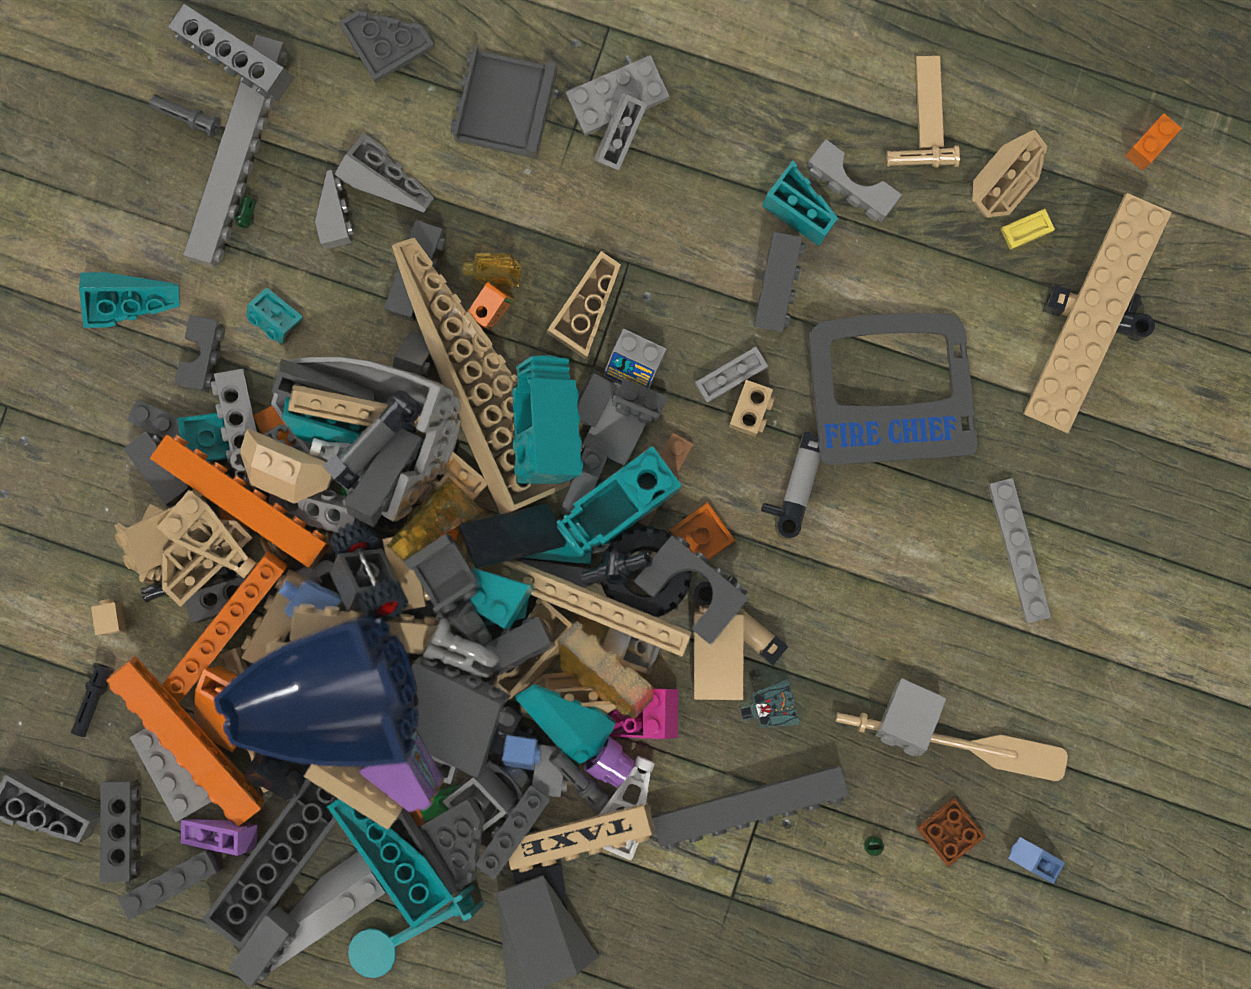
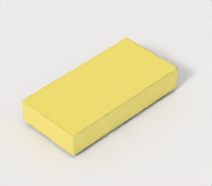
[1001,209,1055,250]

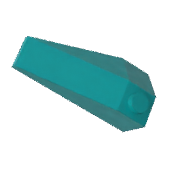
[516,684,616,765]

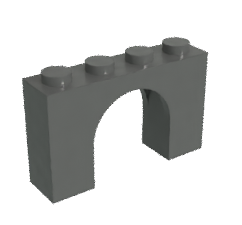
[634,536,749,645]

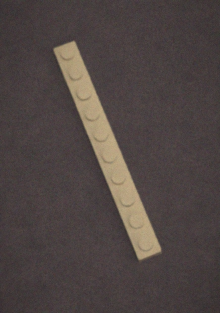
[461,543,692,657]

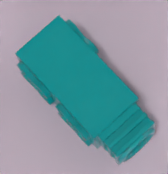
[512,355,583,484]
[557,446,682,558]

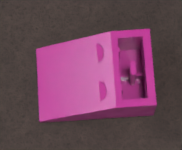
[608,688,678,739]

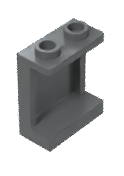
[404,534,482,614]

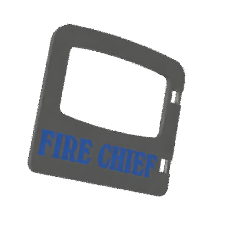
[809,313,978,465]

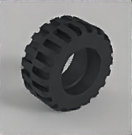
[601,526,692,617]

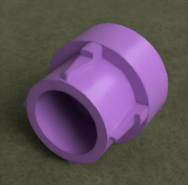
[584,737,635,787]

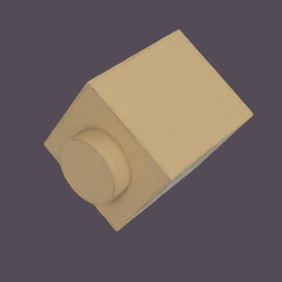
[91,599,127,636]

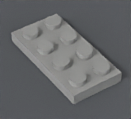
[565,55,670,136]
[130,728,212,822]

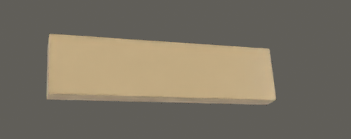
[915,56,944,150]

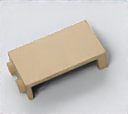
[115,490,207,574]
[694,605,744,700]

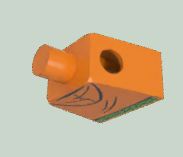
[468,282,514,329]

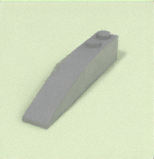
[269,852,386,971]

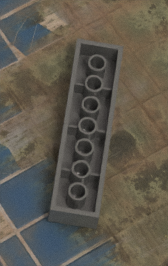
[202,779,338,949]

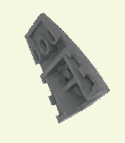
[497,875,599,989]

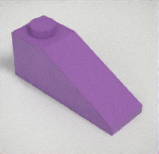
[181,819,257,856]

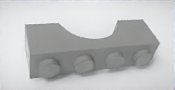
[807,139,902,223]

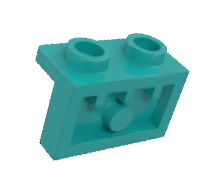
[246,288,303,345]

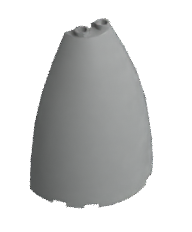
[271,357,461,522]

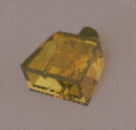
[463,253,521,288]

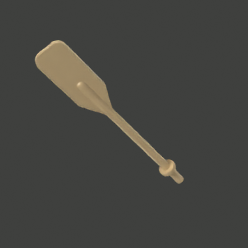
[835,712,1068,781]

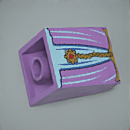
[359,731,444,812]

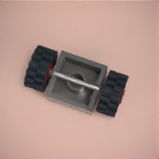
[330,521,408,622]

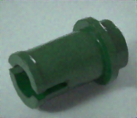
[234,197,257,229]

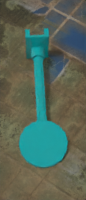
[348,884,484,978]

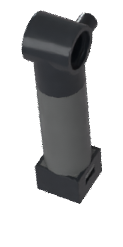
[323,391,421,490]

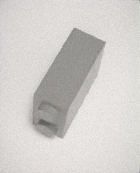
[875,678,946,756]

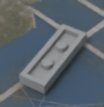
[695,347,768,404]

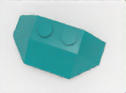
[282,397,368,444]

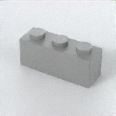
[594,93,647,171]

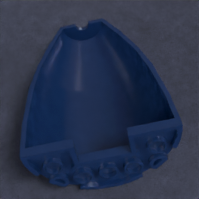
[213,616,418,766]

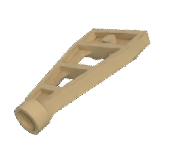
[156,490,257,579]

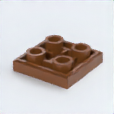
[916,797,985,867]

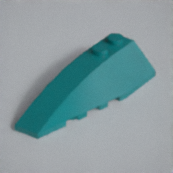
[327,799,453,929]

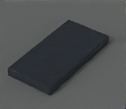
[458,503,566,569]

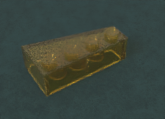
[386,477,483,562]
[557,621,653,719]

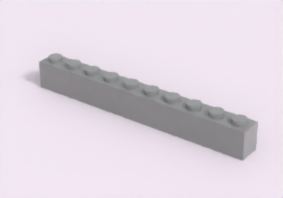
[184,35,289,268]

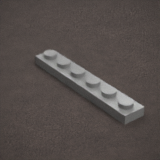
[988,478,1051,623]

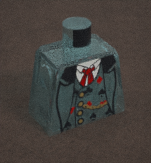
[740,678,800,728]

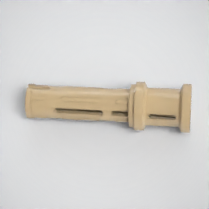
[886,145,960,168]

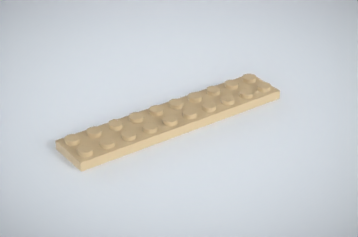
[1023,193,1172,433]

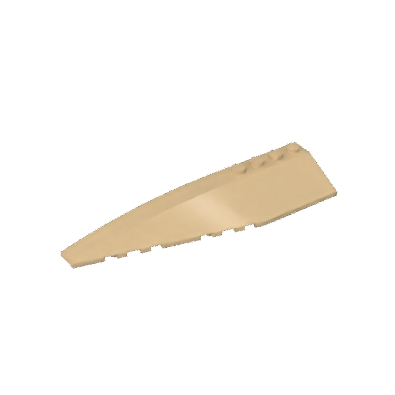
[392,238,571,514]

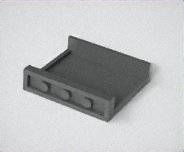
[451,45,558,159]
[412,655,511,778]

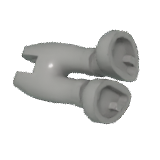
[423,617,499,678]

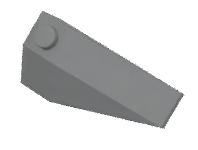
[335,133,434,212]

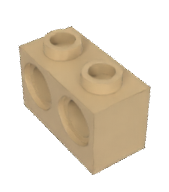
[729,380,775,437]

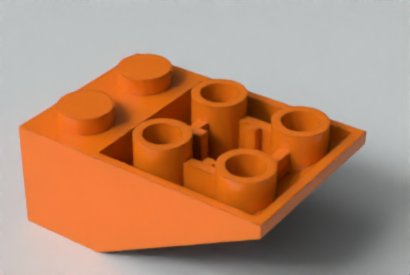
[194,665,238,752]

